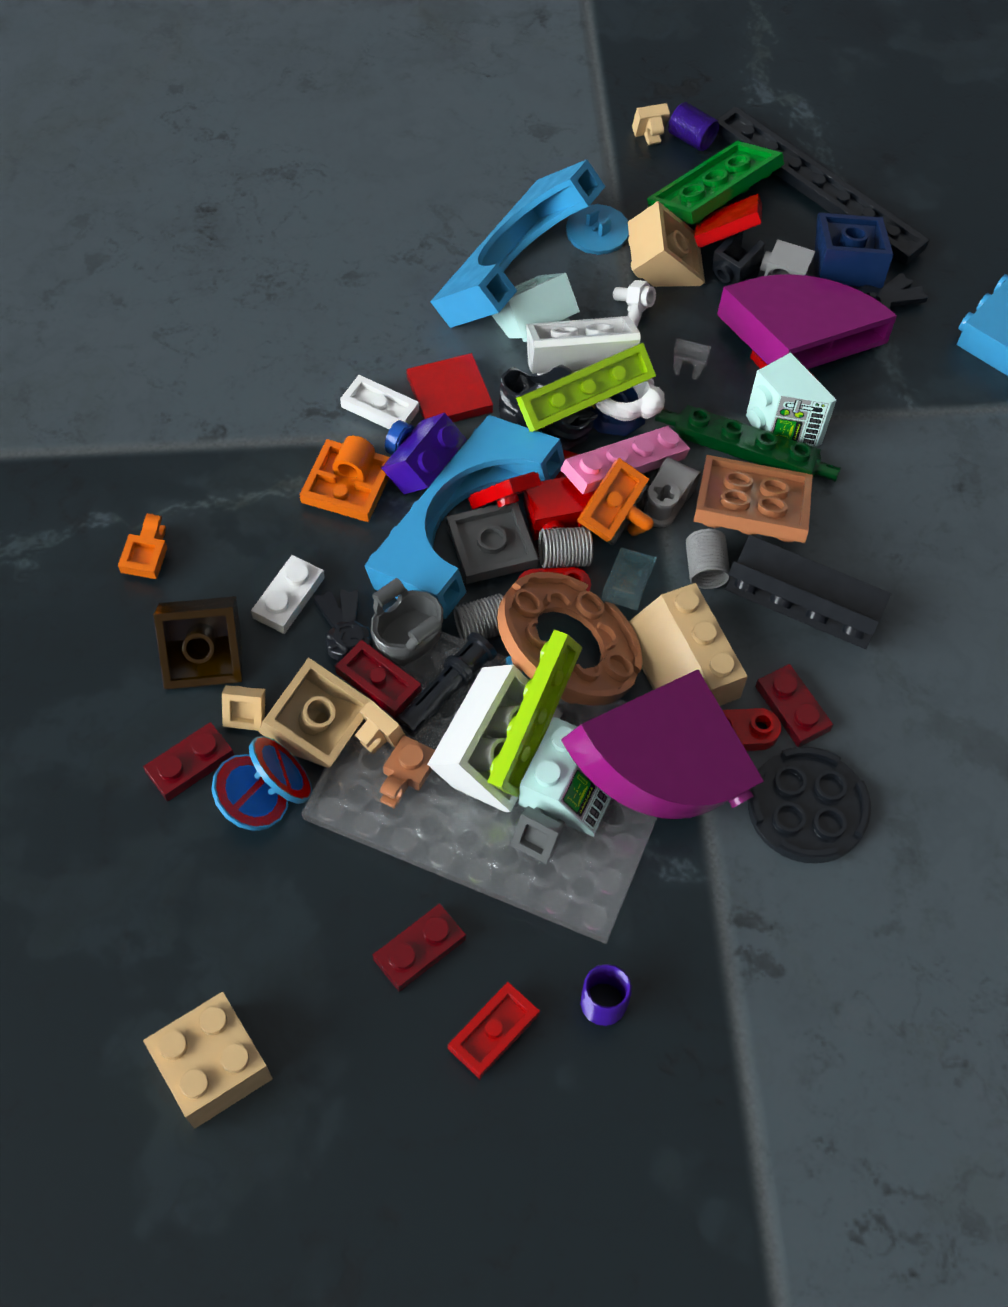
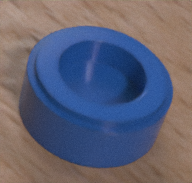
[385,420,414,455]

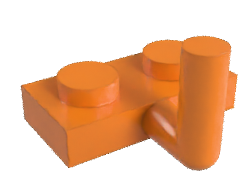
[577,458,654,542]

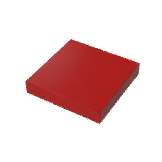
[694,193,762,248]
[406,353,493,422]

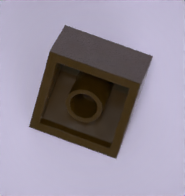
[153,596,243,689]

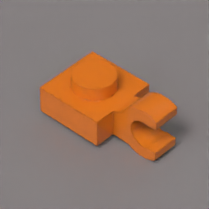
[118,513,168,579]

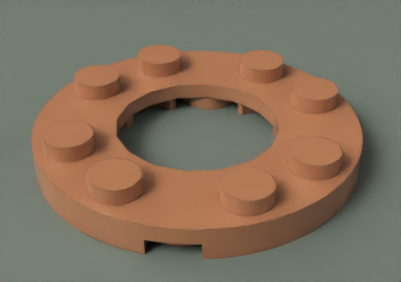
[497,572,642,706]

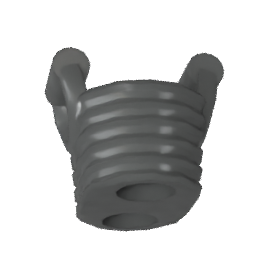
[371,578,443,665]

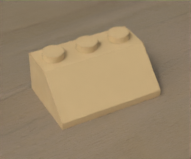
[629,583,748,706]

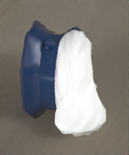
[589,378,665,436]

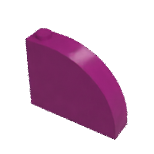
[717,274,897,369]
[561,669,764,819]

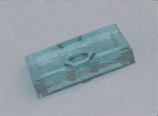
[601,548,656,610]

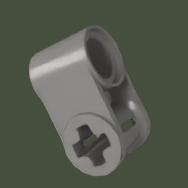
[643,457,701,528]

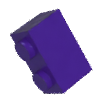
[381,412,467,494]

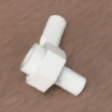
[613,280,656,327]

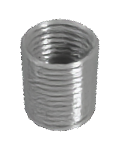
[538,527,593,568]
[686,528,730,589]
[454,593,504,644]

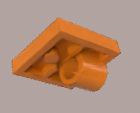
[299,435,390,522]

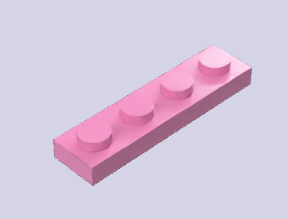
[561,426,690,494]

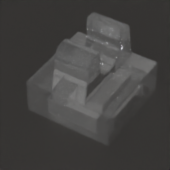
[673,338,711,379]

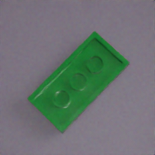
[647,141,784,224]

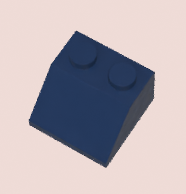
[814,213,893,288]

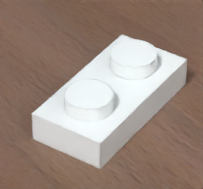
[340,375,419,430]
[251,555,325,634]

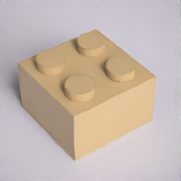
[143,991,273,1129]

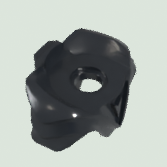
[499,365,598,450]

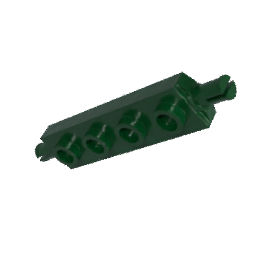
[655,405,841,482]

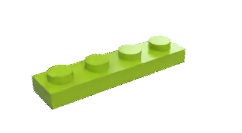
[516,343,656,432]
[487,630,582,798]

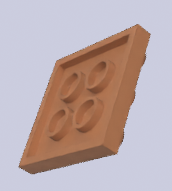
[693,455,813,543]

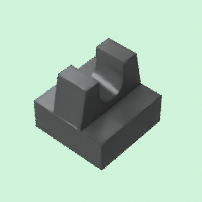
[510,806,565,865]

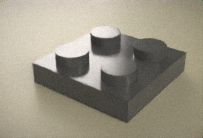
[446,502,538,584]

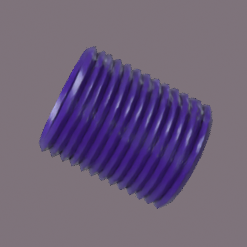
[668,102,719,151]
[580,964,632,1026]

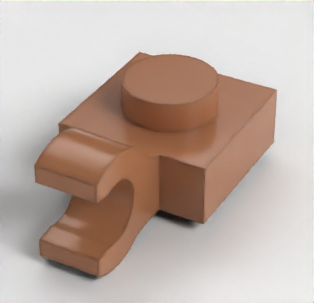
[380,735,435,809]

